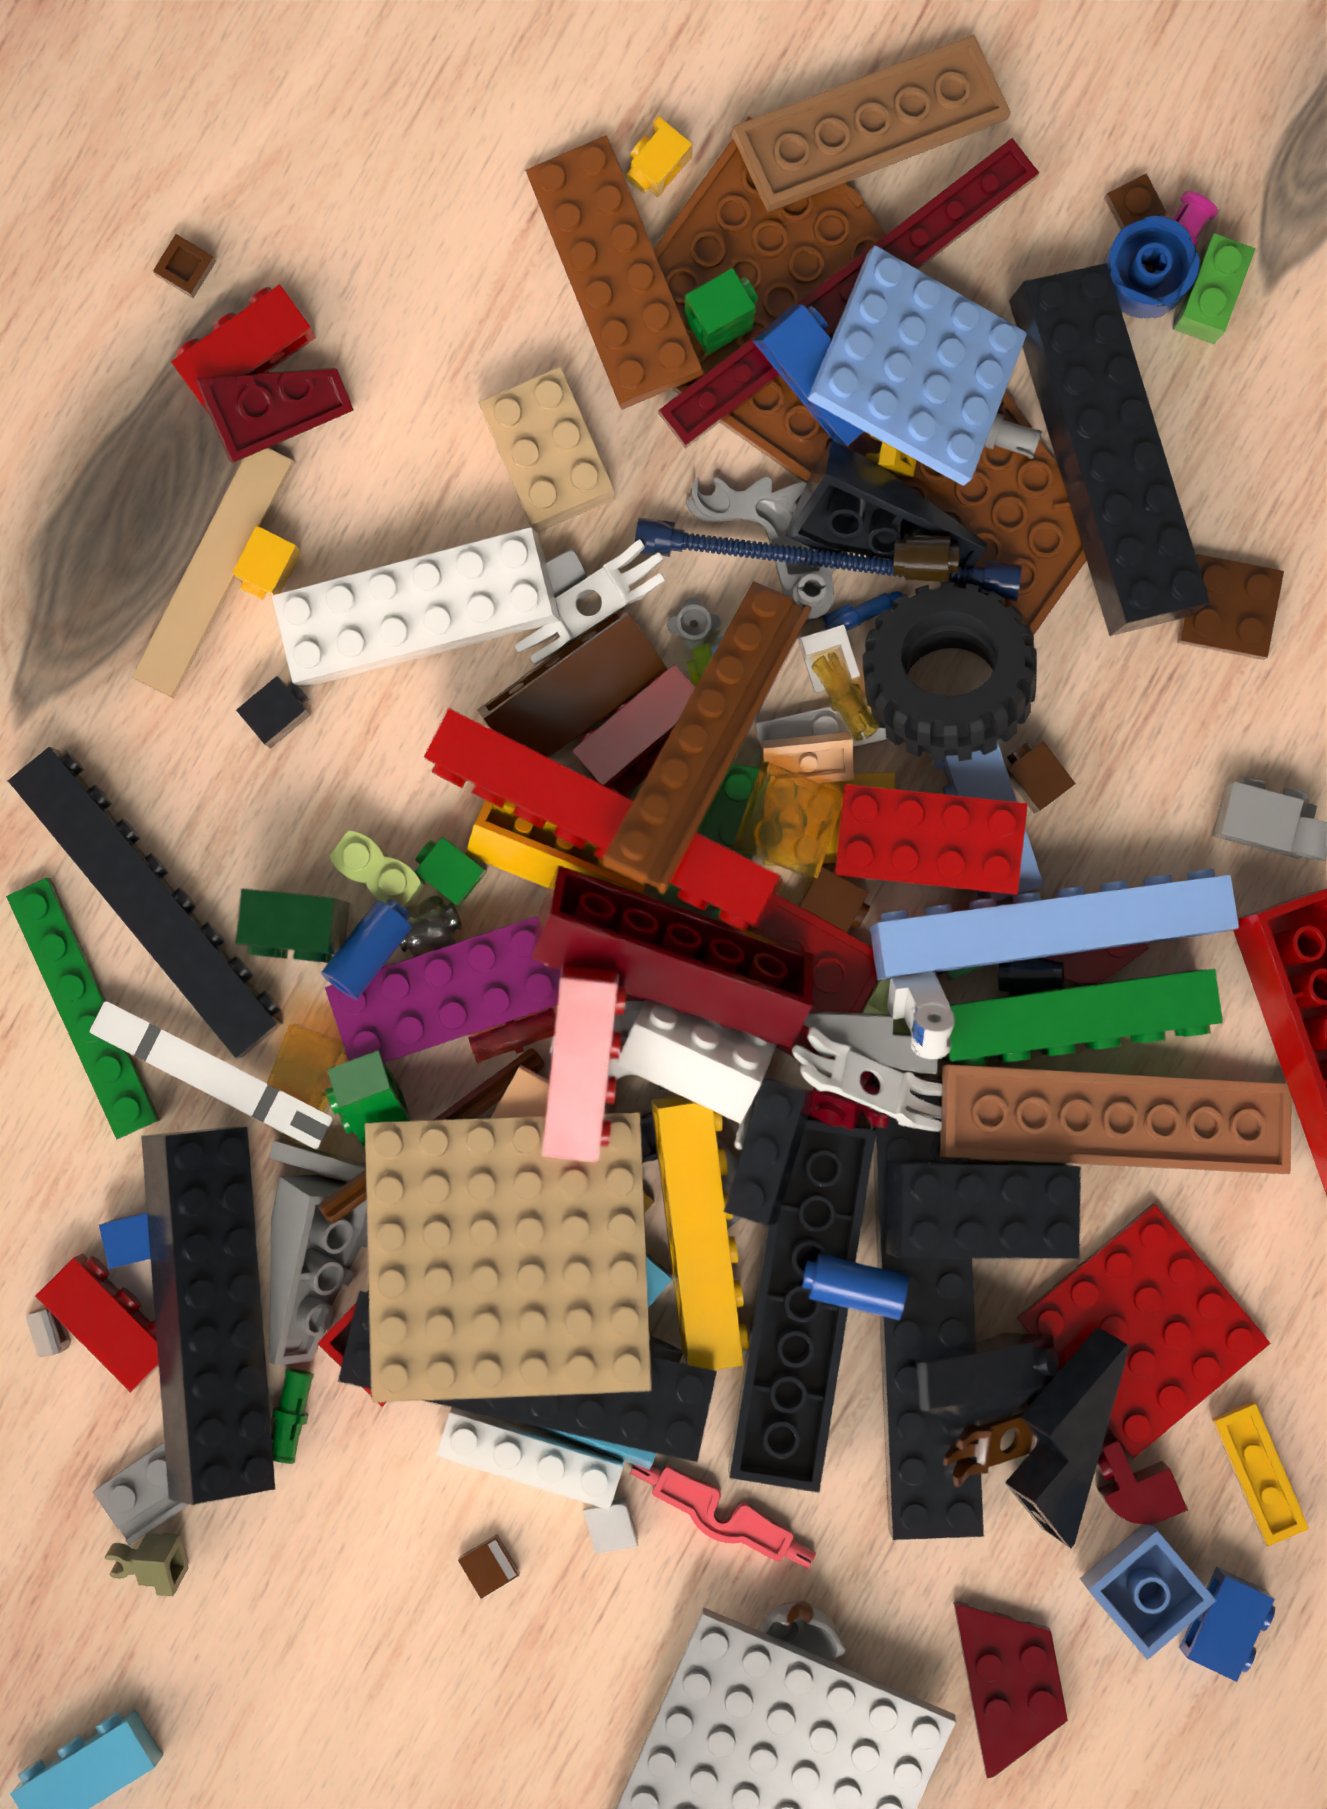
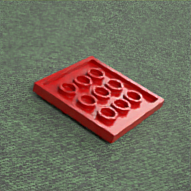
[1016,1204,1271,1459]

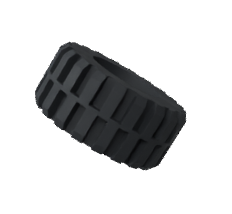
[863,582,1037,762]

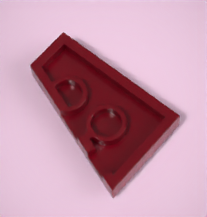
[194,368,354,463]

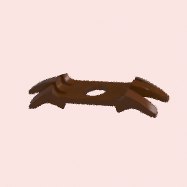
[944,1412,1039,1487]

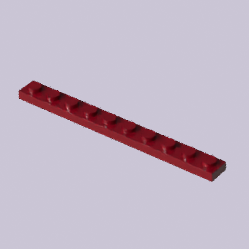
[658,138,1039,449]

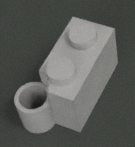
[1212,777,1327,861]

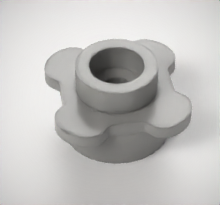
[667,598,721,651]

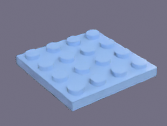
[808,246,1027,486]

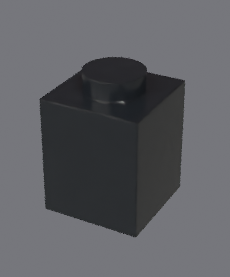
[236,676,312,748]

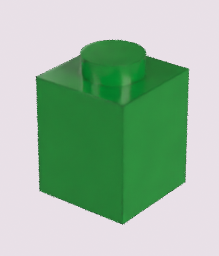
[415,837,487,907]

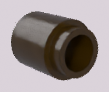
[894,535,960,582]

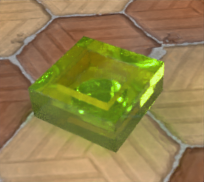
[686,643,713,687]

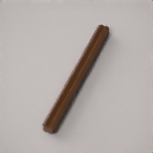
[319,1048,545,1224]

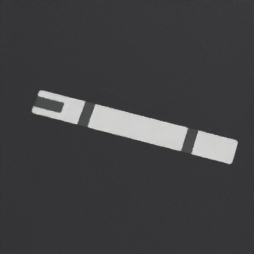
[90,1001,332,1149]

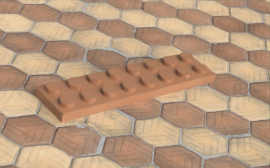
[940,1065,1292,1174]

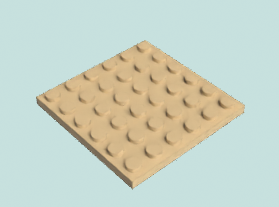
[365,1113,651,1403]

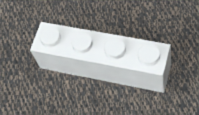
[436,1408,624,1510]

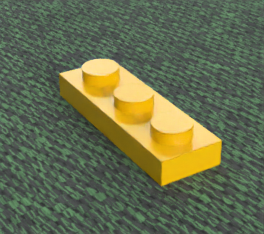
[1211,1401,1309,1547]

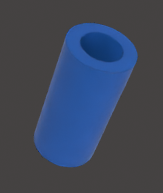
[321,899,412,1000]
[802,1254,909,1320]

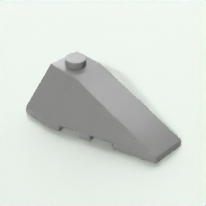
[269,1175,368,1365]

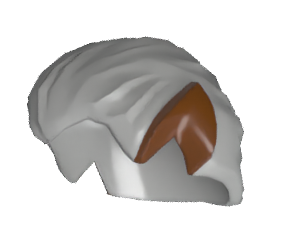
[757,1601,845,1662]

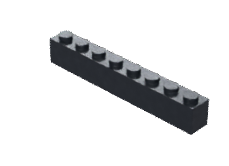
[8,747,283,1058]

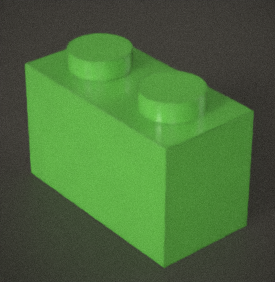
[1173,233,1256,344]

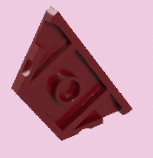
[953,1601,1068,1779]

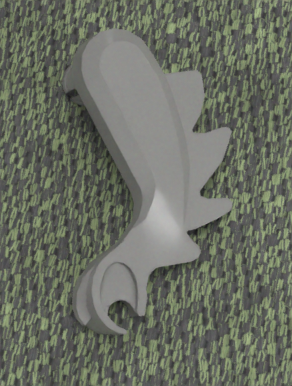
[686,477,849,621]

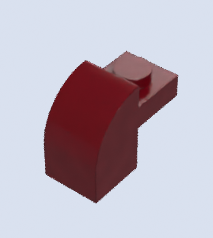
[1097,1434,1188,1525]

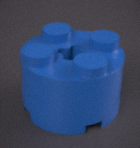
[1102,216,1200,318]

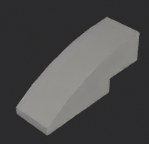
[804,1011,937,1074]

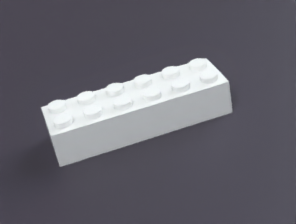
[272,527,560,688]

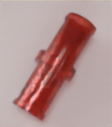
[468,1007,557,1064]

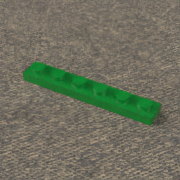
[6,877,160,1140]

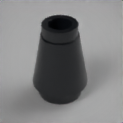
[998,958,1064,996]

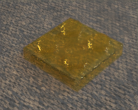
[733,762,844,879]

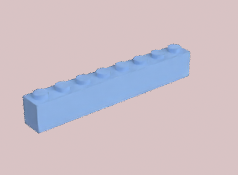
[869,869,1239,980]

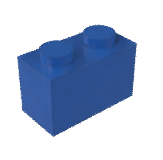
[1179,1566,1275,1682]

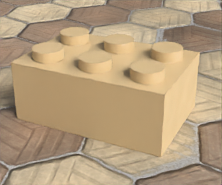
[478,367,615,533]

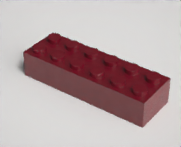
[531,865,814,1048]

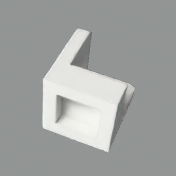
[799,624,860,693]

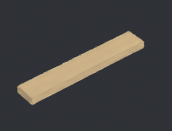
[132,448,294,699]

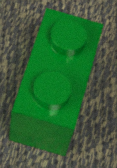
[684,268,758,356]
[325,1050,411,1146]

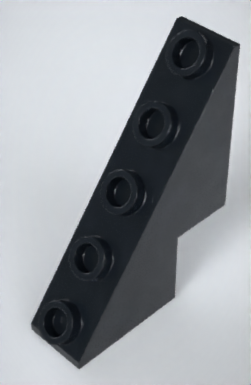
[1005,1327,1130,1549]

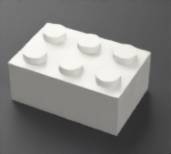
[616,999,777,1123]

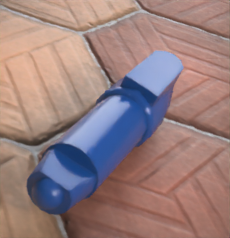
[822,591,903,631]

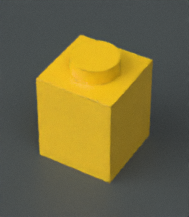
[232,525,302,601]

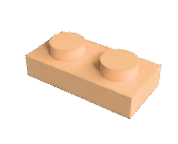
[761,732,854,789]

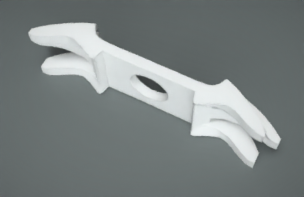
[515,539,665,664]
[793,1027,942,1132]

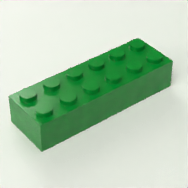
[941,969,1223,1066]

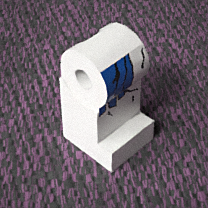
[887,972,955,1059]

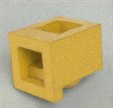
[625,116,693,197]

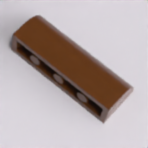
[477,608,668,758]

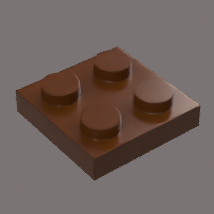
[1177,554,1284,660]

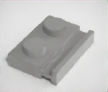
[93,1442,189,1546]

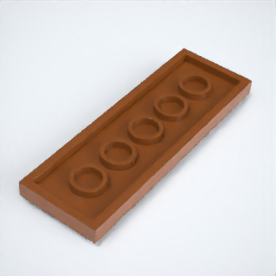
[525,135,704,410]

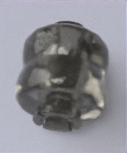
[399,896,463,957]

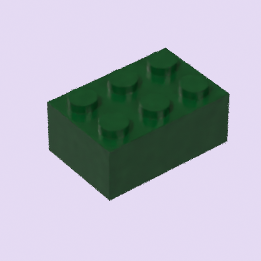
[235,888,350,963]

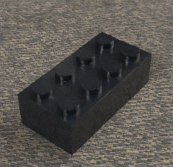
[886,1161,1081,1259]

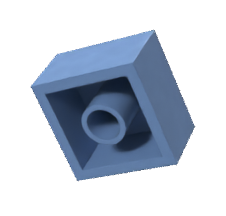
[1080,1524,1217,1660]

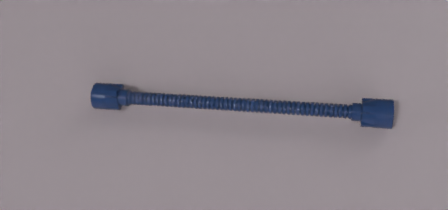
[635,517,1022,601]

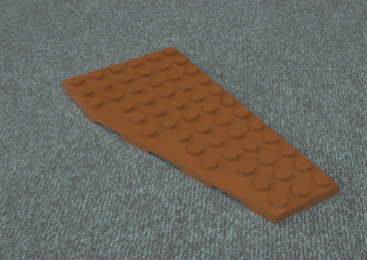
[653,116,1087,636]

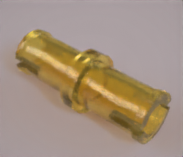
[811,652,879,741]

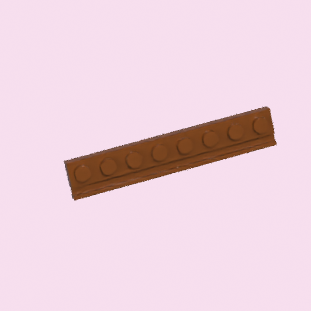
[602,581,812,894]

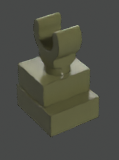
[104,1533,189,1597]

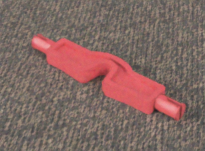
[629,1465,816,1570]

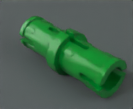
[272,1368,314,1464]

